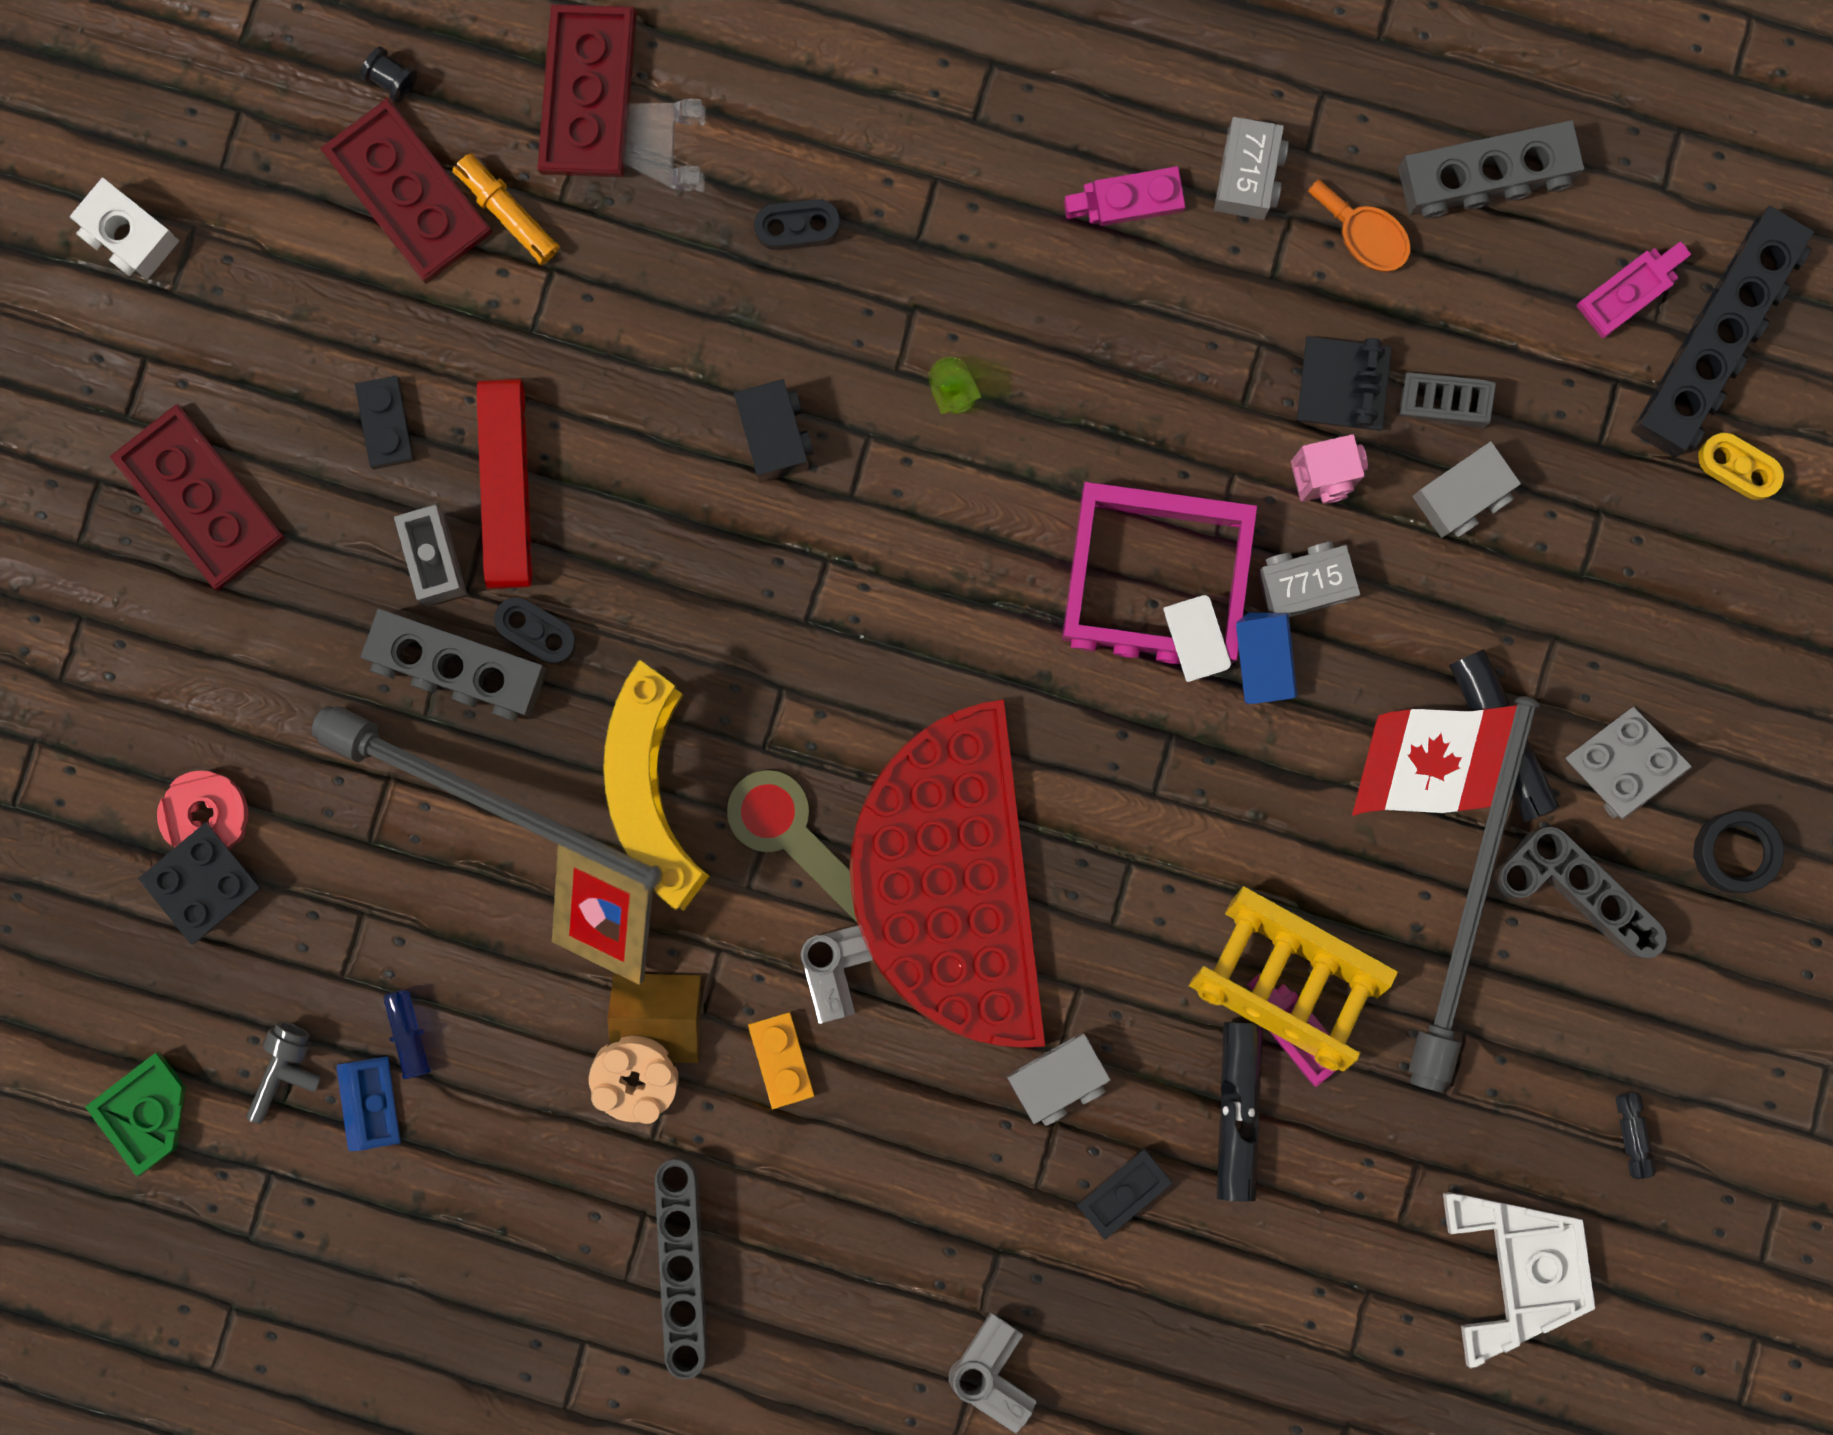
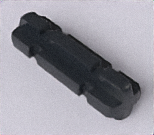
[1615,1092,1656,1179]

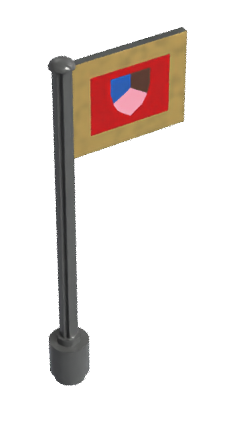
[312,706,662,985]

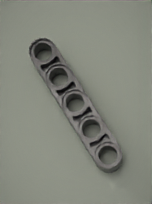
[655,1156,708,1380]

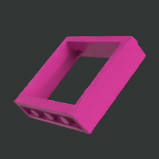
[1062,482,1257,664]

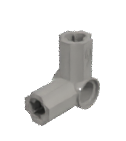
[800,925,873,1023]
[949,1312,1037,1434]

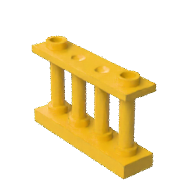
[1189,886,1398,1072]

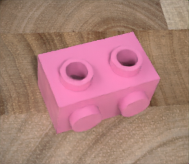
[1291,434,1368,504]

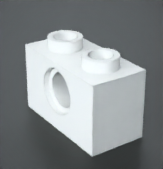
[69,177,179,280]

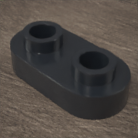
[754,199,840,250]
[494,597,577,664]

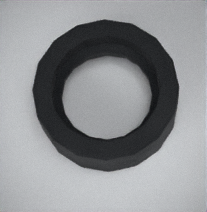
[1693,810,1784,894]

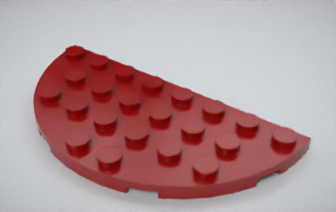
[850,699,1045,1048]

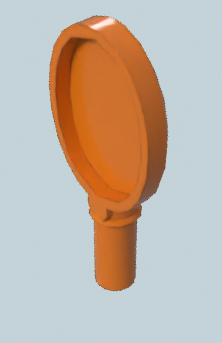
[1308,179,1410,273]

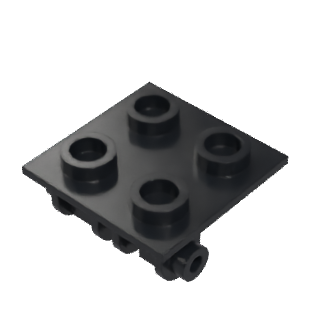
[1297,336,1392,431]
[138,822,261,945]

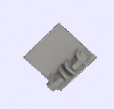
[1565,707,1692,820]

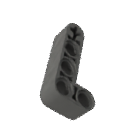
[1492,827,1667,958]

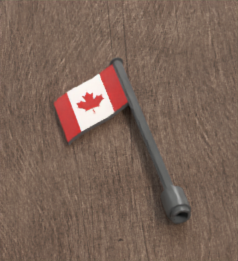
[1352,696,1540,1092]

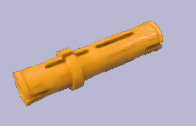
[452,153,560,265]

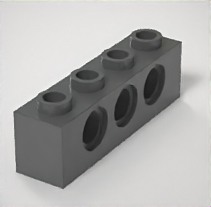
[1398,120,1584,219]
[360,609,548,722]

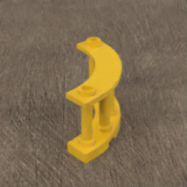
[604,660,710,911]

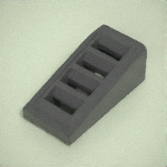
[1399,372,1496,429]

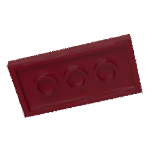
[537,4,637,177]
[320,97,493,284]
[109,404,286,591]

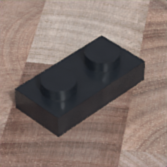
[355,375,415,470]
[1076,1148,1173,1240]

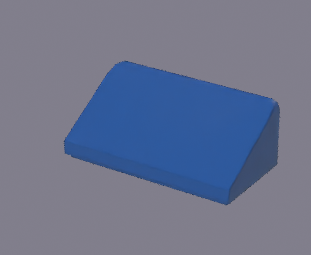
[1236,613,1298,704]
[337,1057,400,1151]

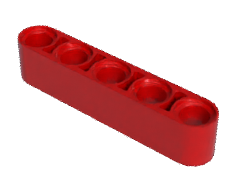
[477,379,532,589]

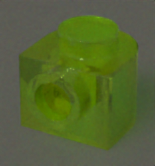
[928,357,981,415]

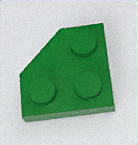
[85,1052,186,1177]

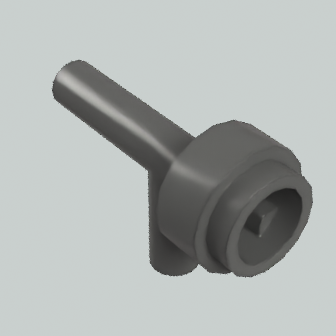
[246,1022,321,1124]

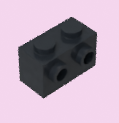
[734,379,814,483]

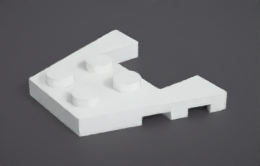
[1443,1192,1595,1368]

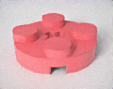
[157,770,248,850]

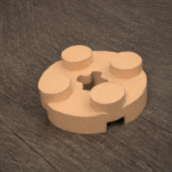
[589,1035,679,1124]

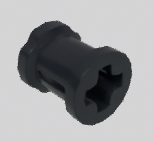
[360,46,417,103]

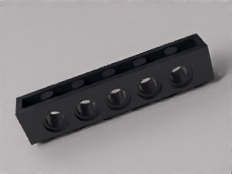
[1630,205,1814,458]

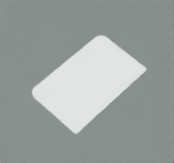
[1163,595,1231,682]

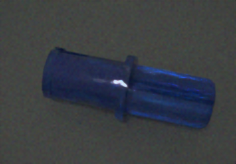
[384,990,431,1079]

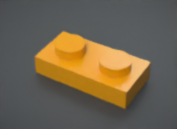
[748,1012,815,1109]

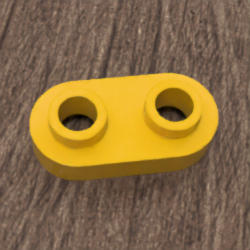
[1698,433,1784,500]

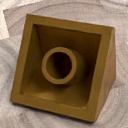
[607,973,701,1063]

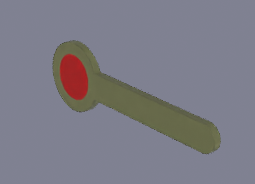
[727,770,857,922]

